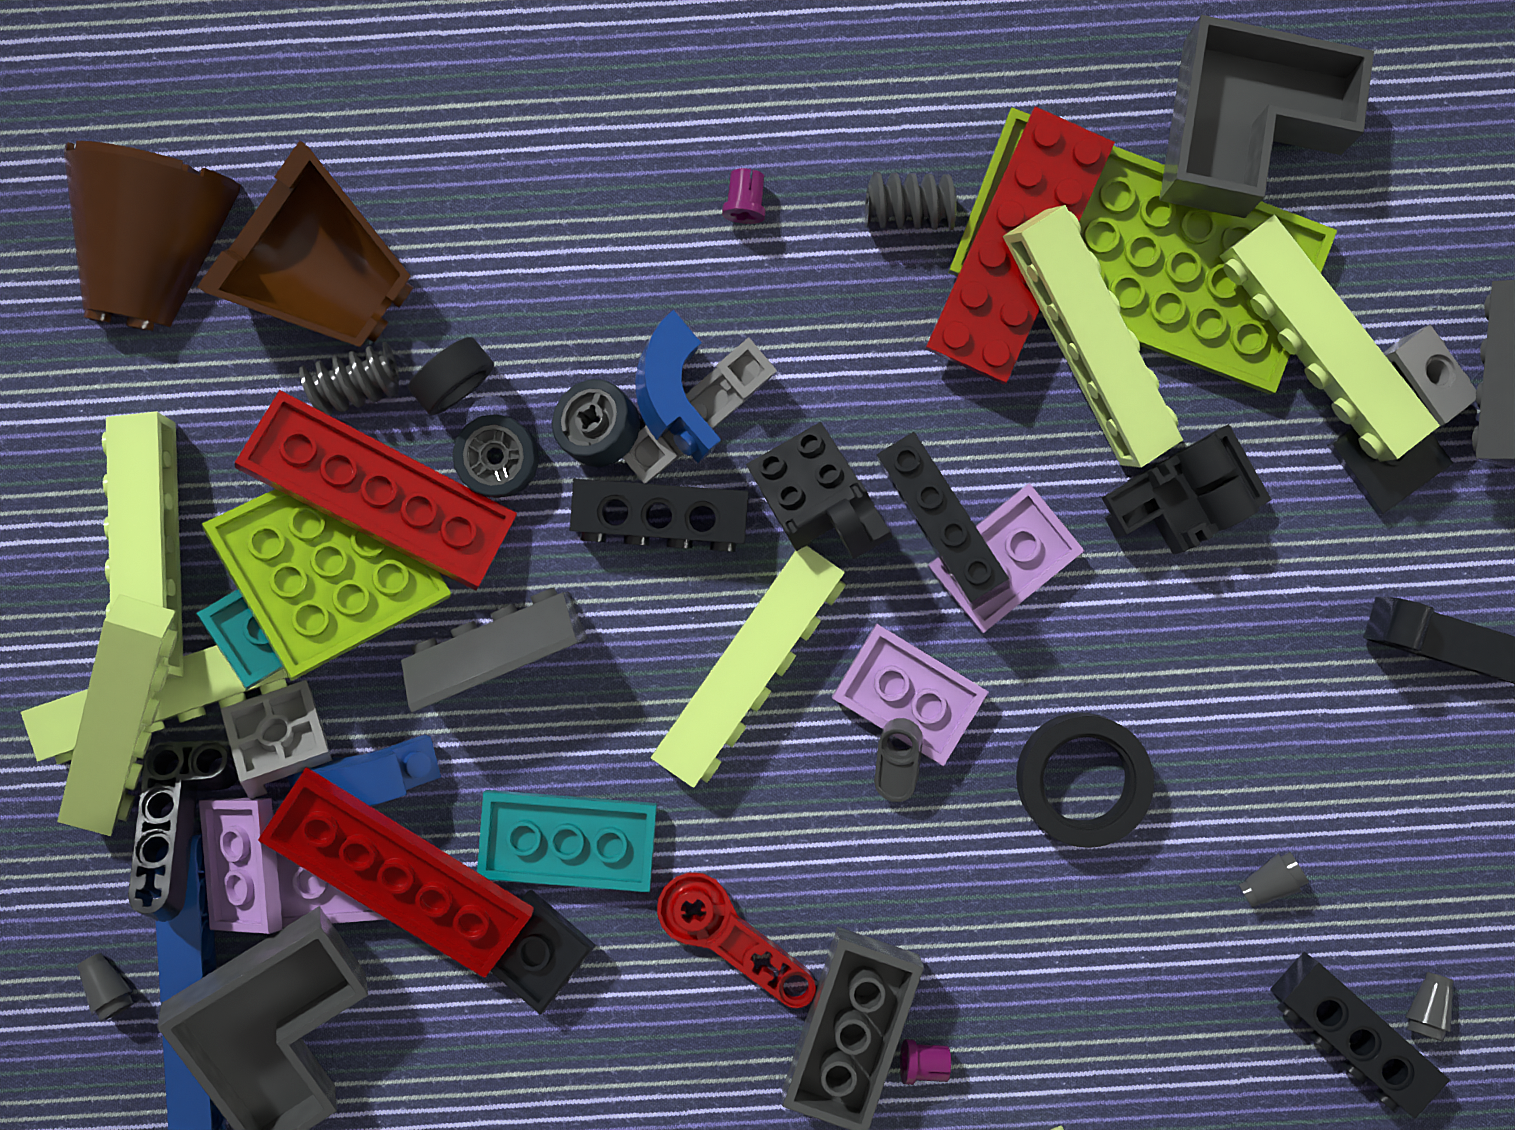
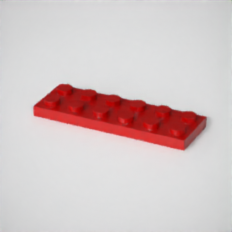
[925,106,1115,385]
[235,390,517,591]
[258,767,534,978]

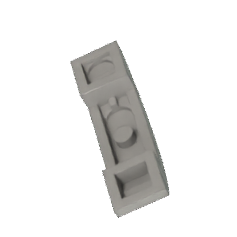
[622,337,777,484]

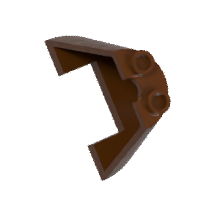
[197,140,414,347]
[64,141,241,332]

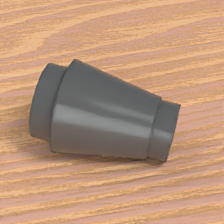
[1239,852,1310,908]
[76,953,134,1022]
[1405,972,1454,1042]

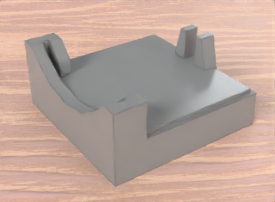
[221,680,332,799]

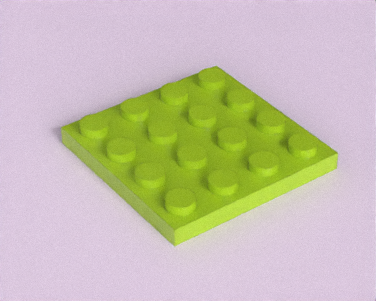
[202,489,451,681]

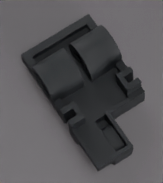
[746,422,893,559]
[1101,424,1272,555]

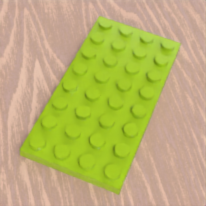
[948,107,1337,395]

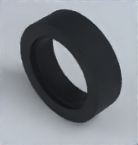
[1016,712,1154,848]

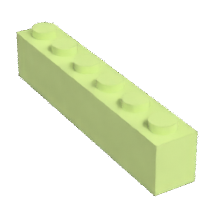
[1003,205,1183,468]
[1219,214,1440,462]
[102,411,184,679]
[651,546,846,788]
[57,594,179,836]
[21,645,289,765]

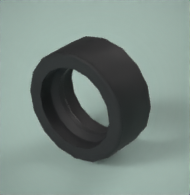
[408,337,494,415]

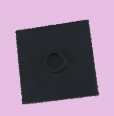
[1327,427,1453,514]
[490,889,596,1015]

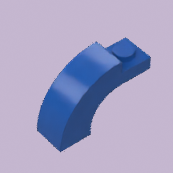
[635,310,721,463]
[287,734,441,806]

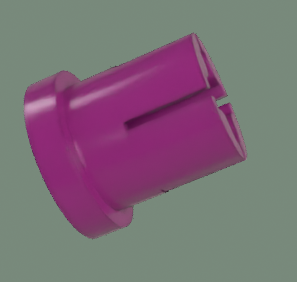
[722,168,766,224]
[900,1039,951,1085]

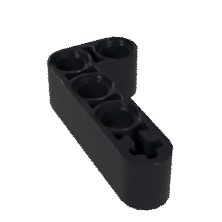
[1363,597,1515,684]
[128,741,239,922]

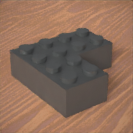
[1159,15,1374,218]
[157,906,368,1130]

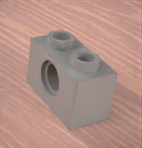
[1383,324,1477,426]

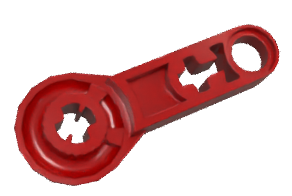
[657,872,816,1008]

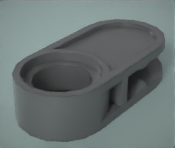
[874,718,923,802]

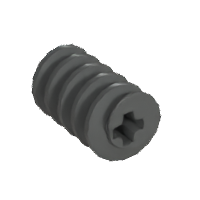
[865,172,957,230]
[299,342,399,416]

